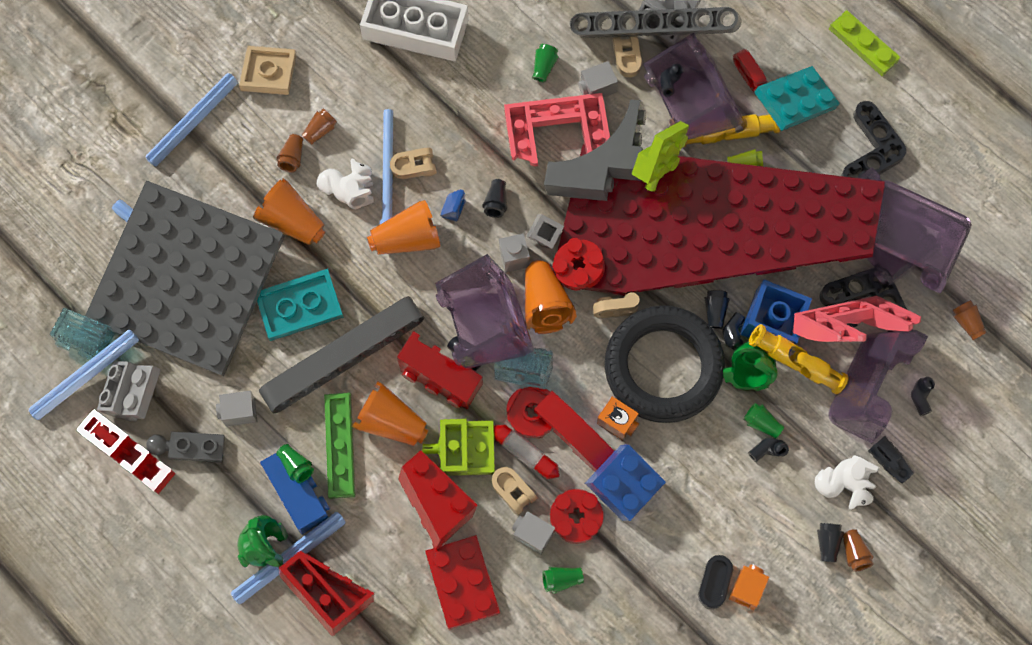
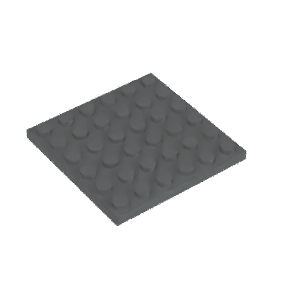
[83,180,285,377]

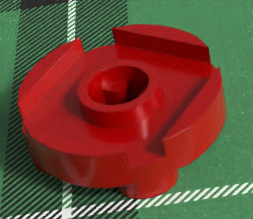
[553,238,605,291]
[507,385,553,439]
[550,489,603,544]

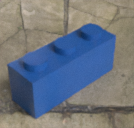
[260,453,330,535]

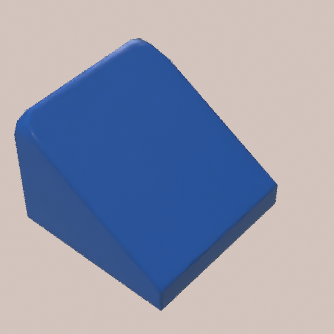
[440,189,466,222]

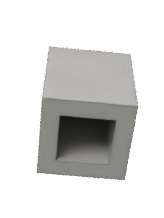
[578,61,618,98]
[526,214,564,249]
[499,233,530,273]
[216,391,257,427]
[512,511,555,555]

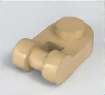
[613,36,642,77]
[390,148,437,179]
[593,292,640,318]
[492,467,538,516]

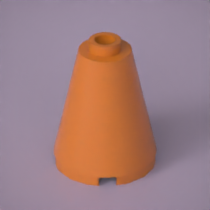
[253,178,326,245]
[367,200,440,255]
[525,260,577,334]
[352,381,429,446]

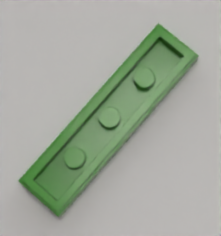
[324,393,356,499]

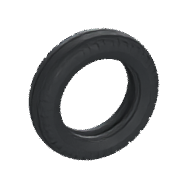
[605,306,725,423]

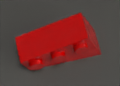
[397,331,483,409]
[398,450,478,551]
[279,551,375,637]

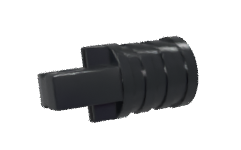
[868,435,915,483]

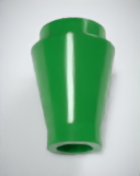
[532,44,559,83]
[743,403,784,439]
[276,444,314,483]
[542,567,584,594]

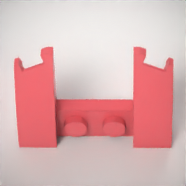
[504,93,610,166]
[793,296,921,342]

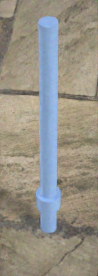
[380,109,393,224]

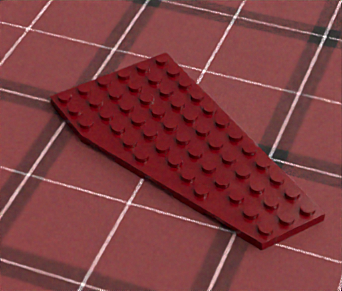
[553,144,885,296]

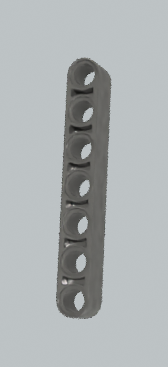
[570,7,742,38]
[259,296,425,414]

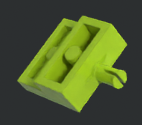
[632,121,689,191]
[422,419,495,476]

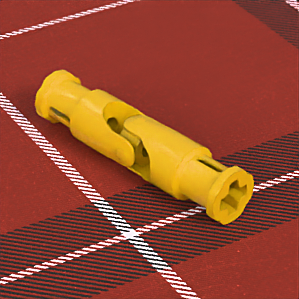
[683,114,780,148]
[749,324,848,394]

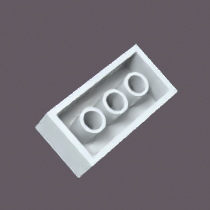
[360,0,469,62]

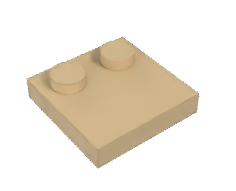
[239,46,296,95]

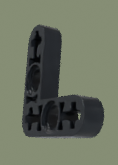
[841,101,907,180]
[819,267,910,338]

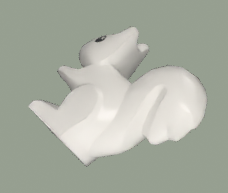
[317,159,374,210]
[815,455,879,510]

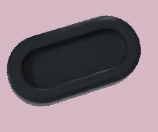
[698,555,733,609]

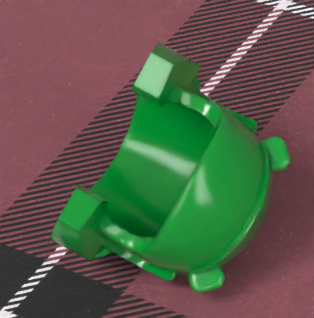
[723,342,778,391]
[237,515,288,568]

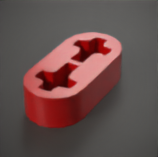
[733,49,768,92]

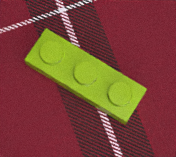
[829,10,900,76]

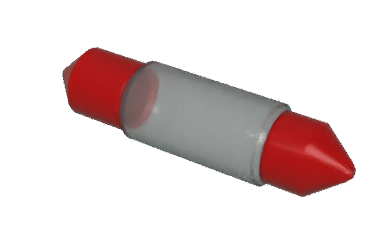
[494,425,560,479]

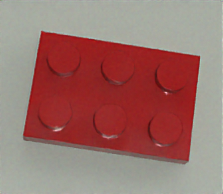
[425,535,500,630]

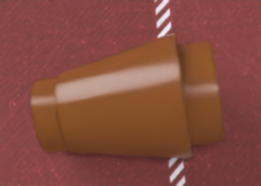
[301,108,337,145]
[276,134,303,173]
[953,300,987,340]
[843,529,874,572]

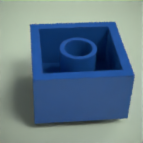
[740,279,812,353]
[585,444,666,521]

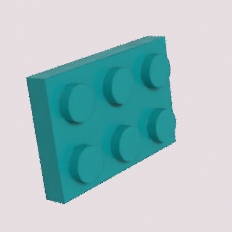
[754,66,840,131]
[257,269,344,341]

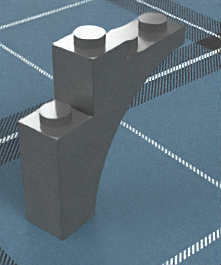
[544,99,646,201]

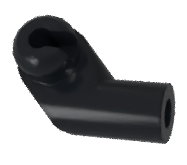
[660,63,684,97]
[722,312,745,351]
[911,377,935,416]
[748,438,789,462]

